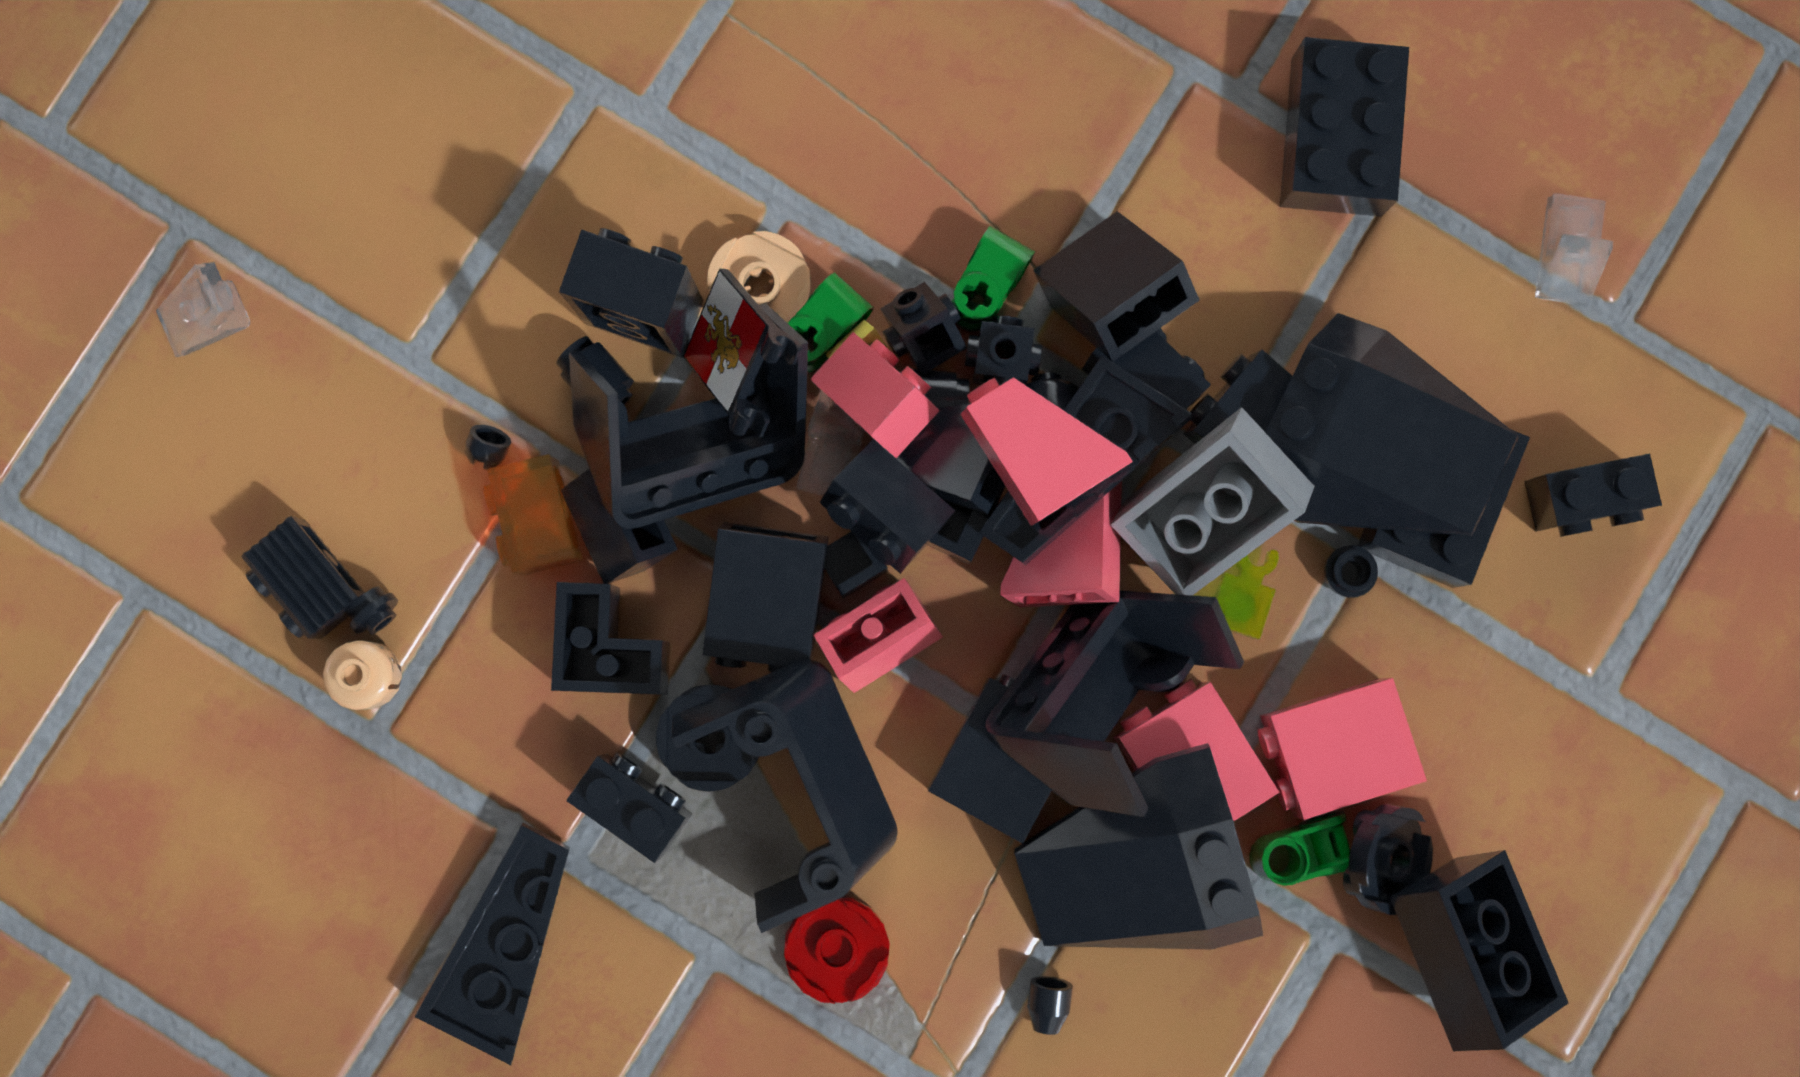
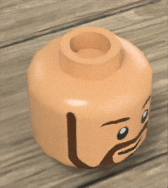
[323,640,402,710]

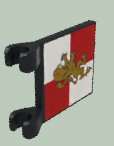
[683,268,802,437]

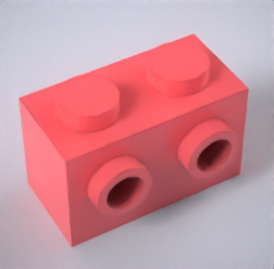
[810,332,940,458]
[813,578,943,693]

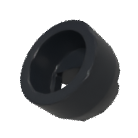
[465,425,511,470]

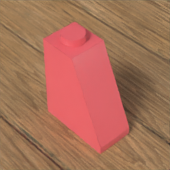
[961,377,1133,526]
[1000,481,1122,608]

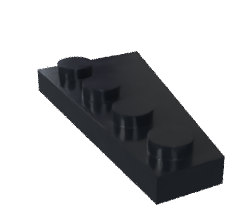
[415,823,570,1065]

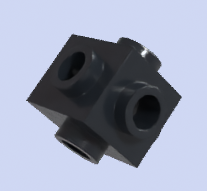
[880,282,967,375]
[965,316,1042,385]

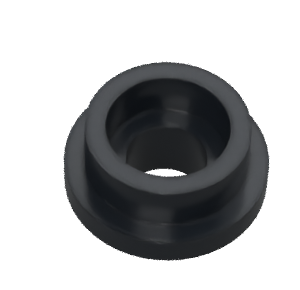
[1324,545,1378,598]
[346,586,398,635]

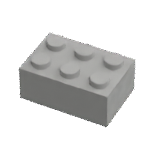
[1111,407,1315,595]

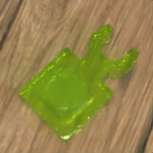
[1215,549,1279,640]

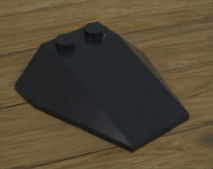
[1265,313,1518,536]
[1014,743,1263,950]

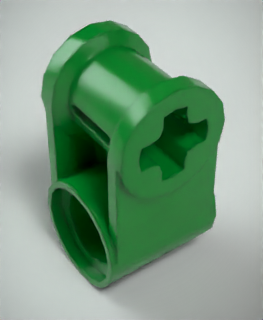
[952,226,1035,331]
[788,272,874,373]
[1249,811,1351,886]

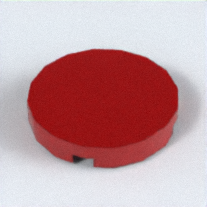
[784,896,890,1004]

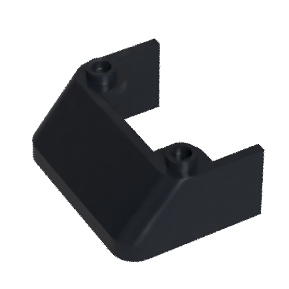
[569,303,808,529]
[986,590,1244,817]
[671,659,898,933]

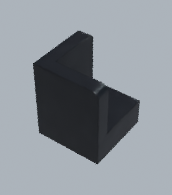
[927,500,990,565]
[825,531,888,599]

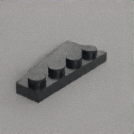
[979,355,1193,565]

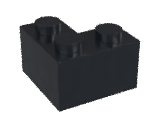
[551,582,670,695]

